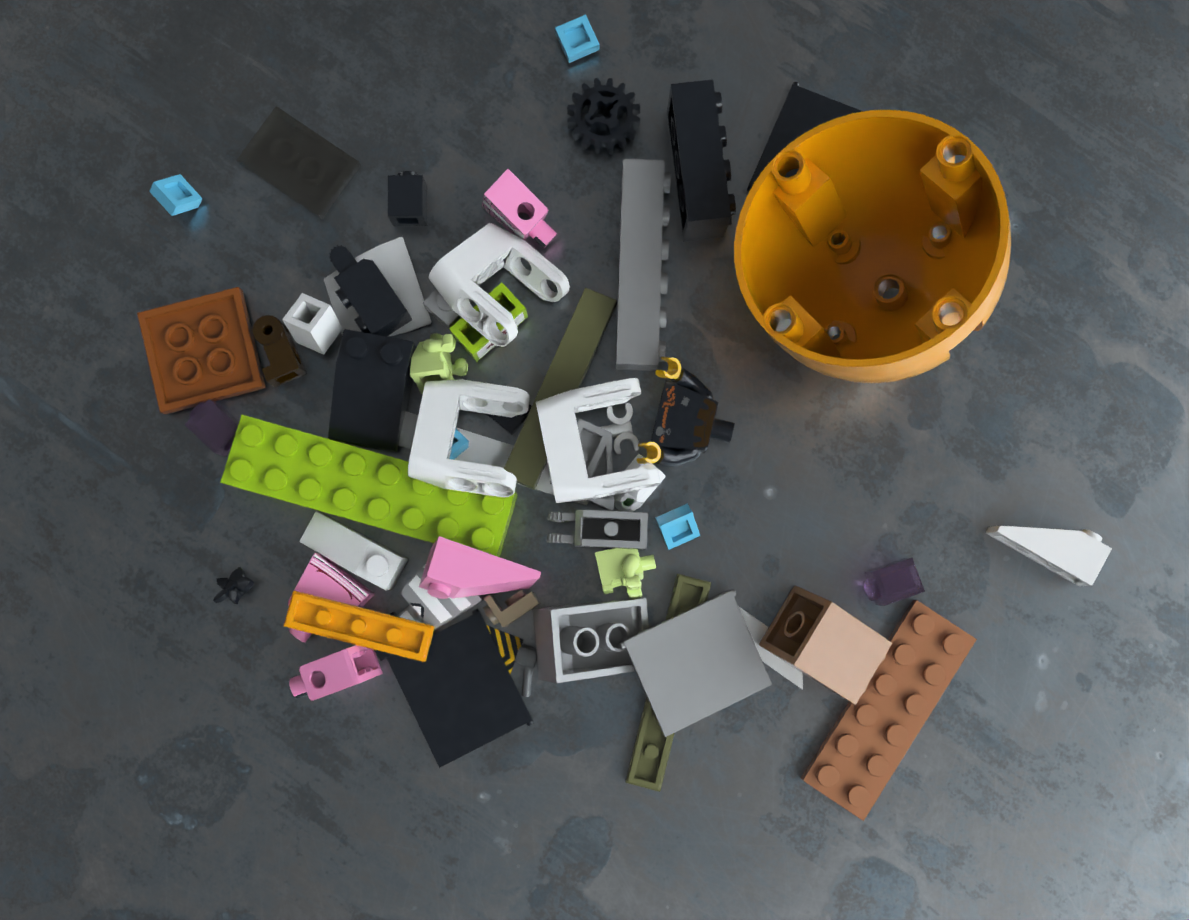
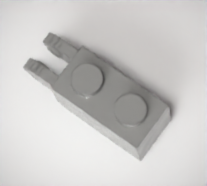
[546,510,648,550]

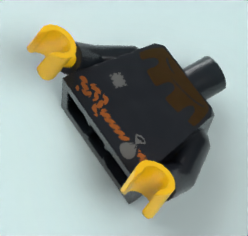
[637,357,735,467]

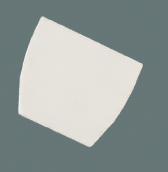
[324,237,432,337]

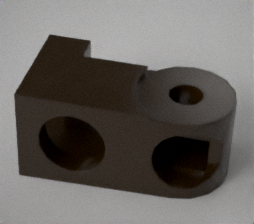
[252,315,307,387]

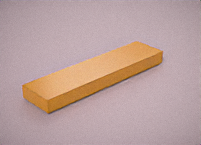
[284,591,435,662]

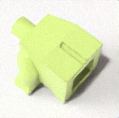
[410,333,468,394]
[595,548,656,599]

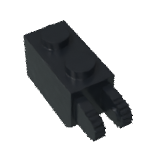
[329,245,412,336]

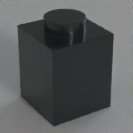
[388,171,427,226]

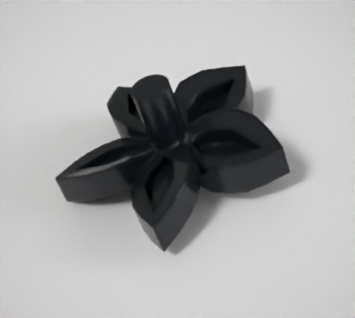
[213,567,254,604]

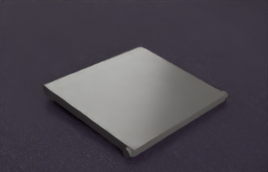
[620,589,772,737]

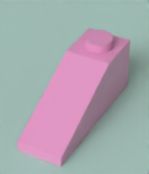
[419,536,541,599]

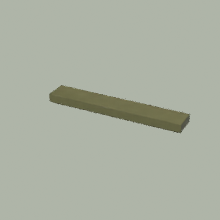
[504,287,617,490]
[625,574,712,792]

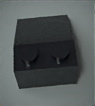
[328,329,416,452]

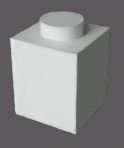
[282,293,343,355]

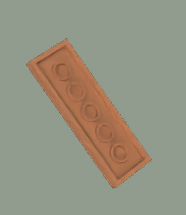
[801,600,977,821]

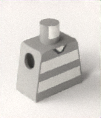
[397,560,484,630]

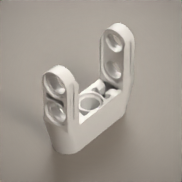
[428,223,570,347]
[536,378,661,503]
[408,379,530,497]

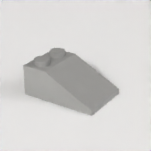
[533,598,649,683]

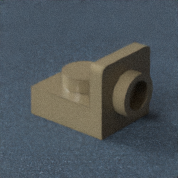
[483,590,541,628]

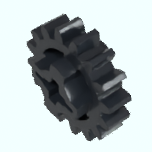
[567,78,641,154]

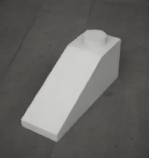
[299,511,409,590]
[986,526,1112,586]

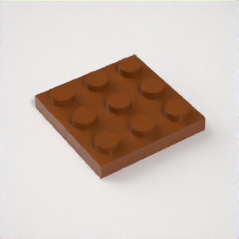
[137,287,266,414]

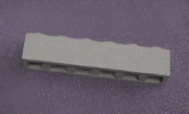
[616,159,671,371]

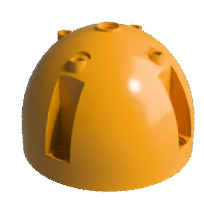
[734,110,1011,383]

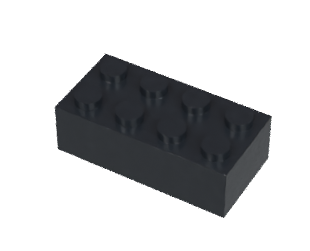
[667,79,736,242]

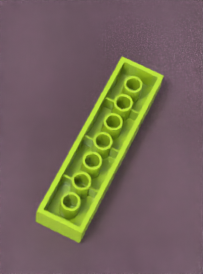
[220,415,518,557]

